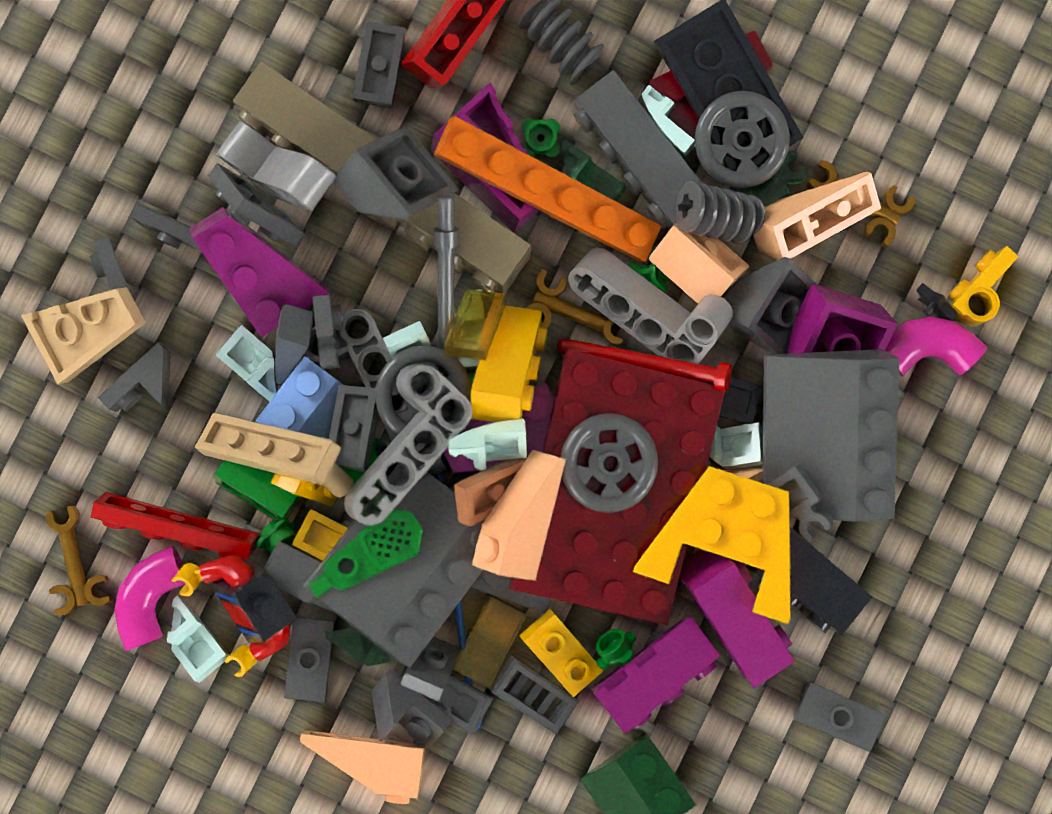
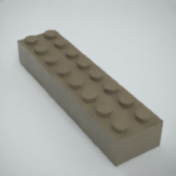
[233,61,531,297]

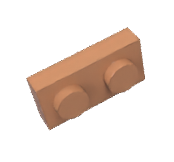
[454,458,526,527]

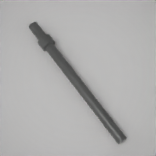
[433,194,459,413]

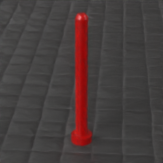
[557,338,732,392]

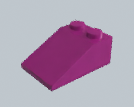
[787,283,898,354]

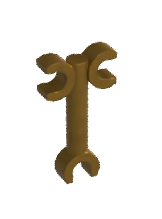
[806,160,916,248]
[526,269,622,346]
[46,506,113,616]

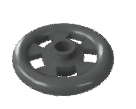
[695,91,790,188]
[375,346,472,443]
[561,413,658,513]

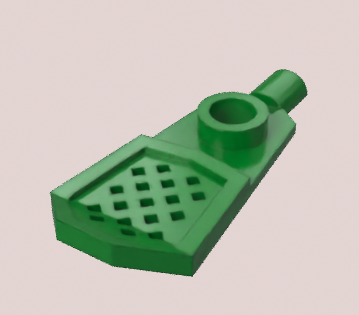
[308,509,423,598]

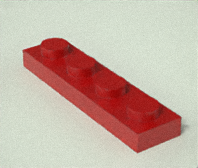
[90,492,260,560]

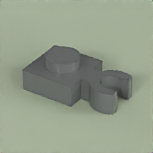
[313,295,343,370]
[766,463,833,542]

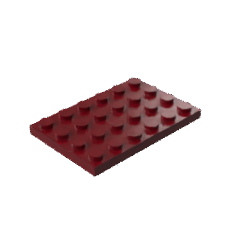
[509,349,725,625]

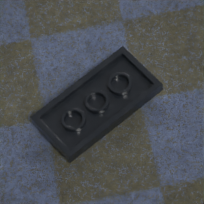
[653,0,804,171]

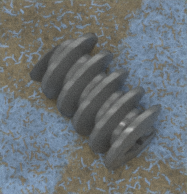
[517,0,604,85]
[676,180,765,244]

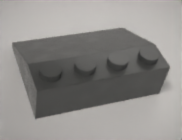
[762,349,900,521]
[303,463,486,668]

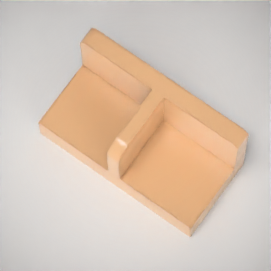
[649,223,750,304]

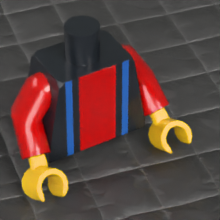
[172,555,296,677]

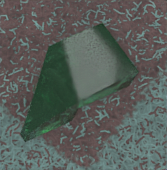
[561,139,627,202]
[325,627,396,666]

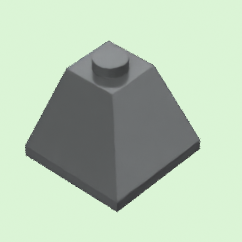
[333,126,458,220]
[724,257,816,354]

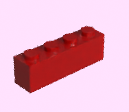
[401,0,506,89]

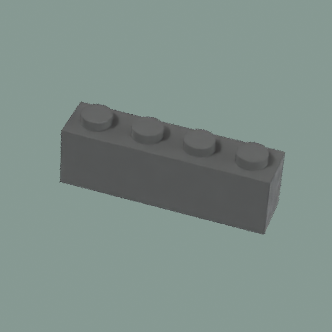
[573,70,702,230]

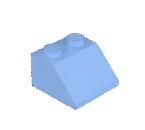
[256,356,343,439]

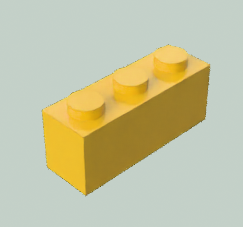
[471,304,548,423]

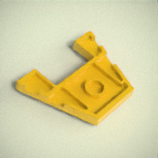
[633,466,790,624]

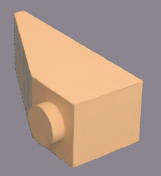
[753,172,881,260]
[472,450,566,580]
[300,730,425,804]

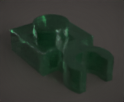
[736,151,809,207]

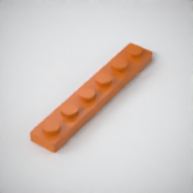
[433,116,661,262]

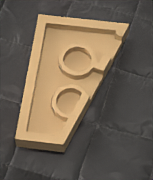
[21,287,146,384]

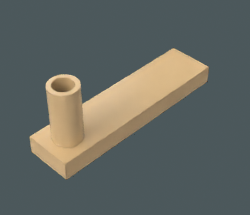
[195,413,353,497]

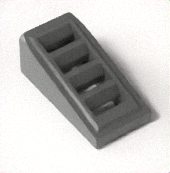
[275,305,314,384]
[487,652,579,734]

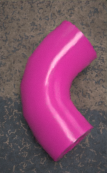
[885,316,988,377]
[114,546,186,651]

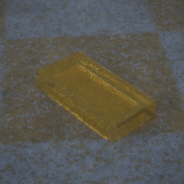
[444,290,506,360]
[453,597,527,688]

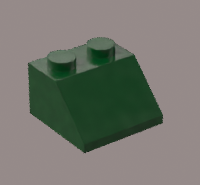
[580,732,696,814]

